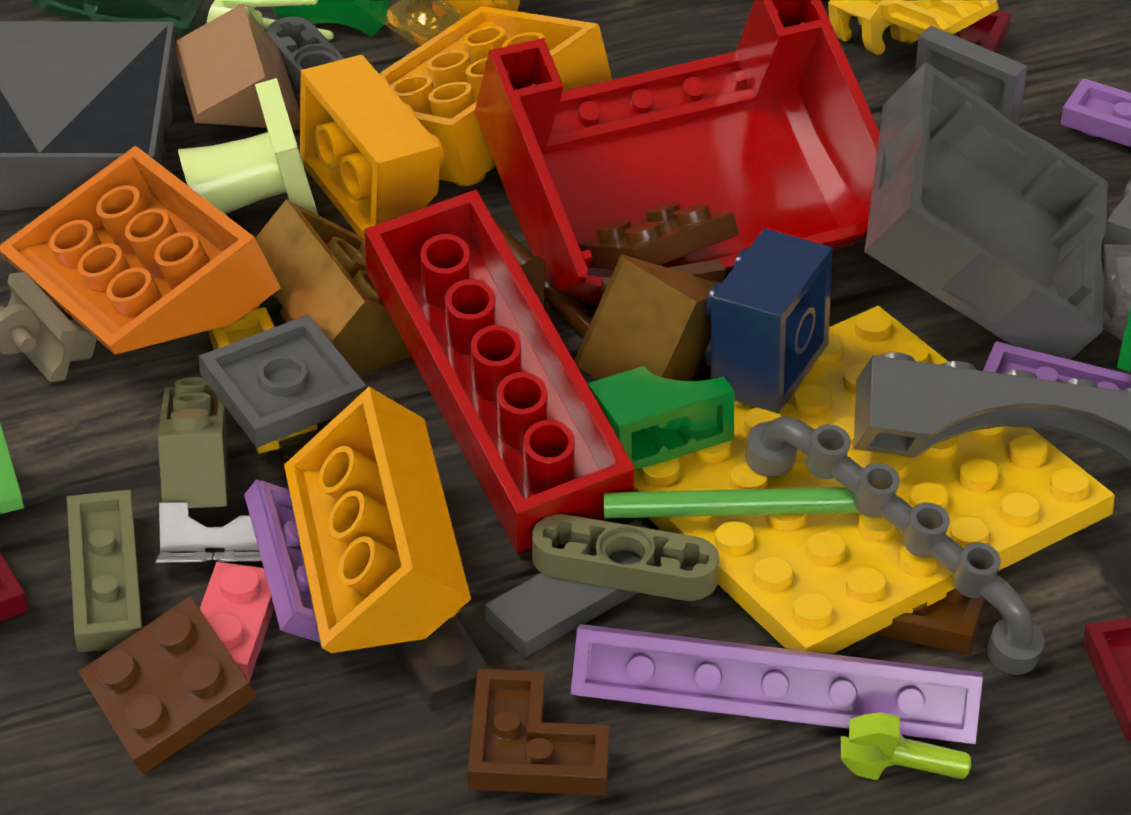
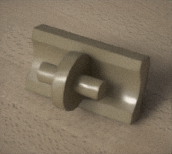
[0,272,97,382]

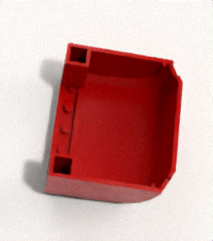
[475,0,880,307]

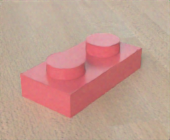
[200,562,274,682]

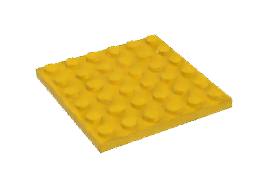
[634,306,1115,654]

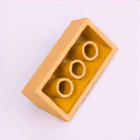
[284,387,471,653]

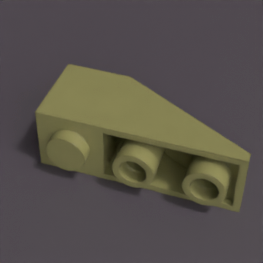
[157,377,228,508]

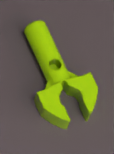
[841,712,971,780]

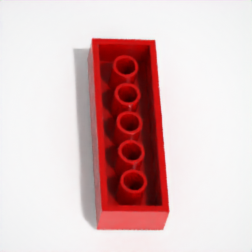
[364,189,635,554]

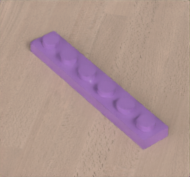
[570,624,983,744]

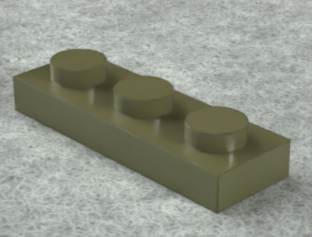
[67,490,142,653]

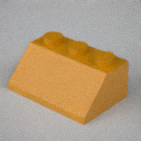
[300,54,444,239]

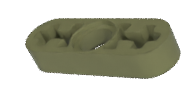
[532,514,719,601]

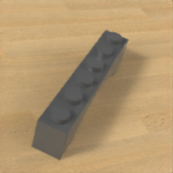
[853,352,1131,467]

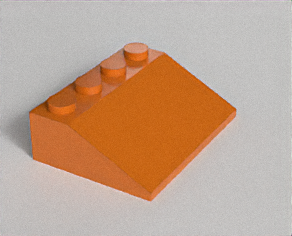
[0,145,281,355]

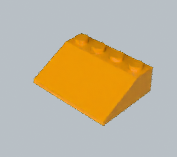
[381,6,612,186]

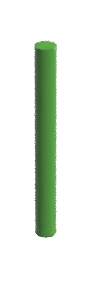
[604,487,859,519]

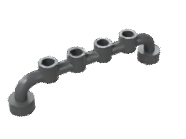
[745,416,1044,675]

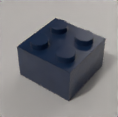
[705,228,832,413]

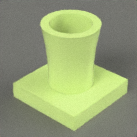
[178,78,318,215]

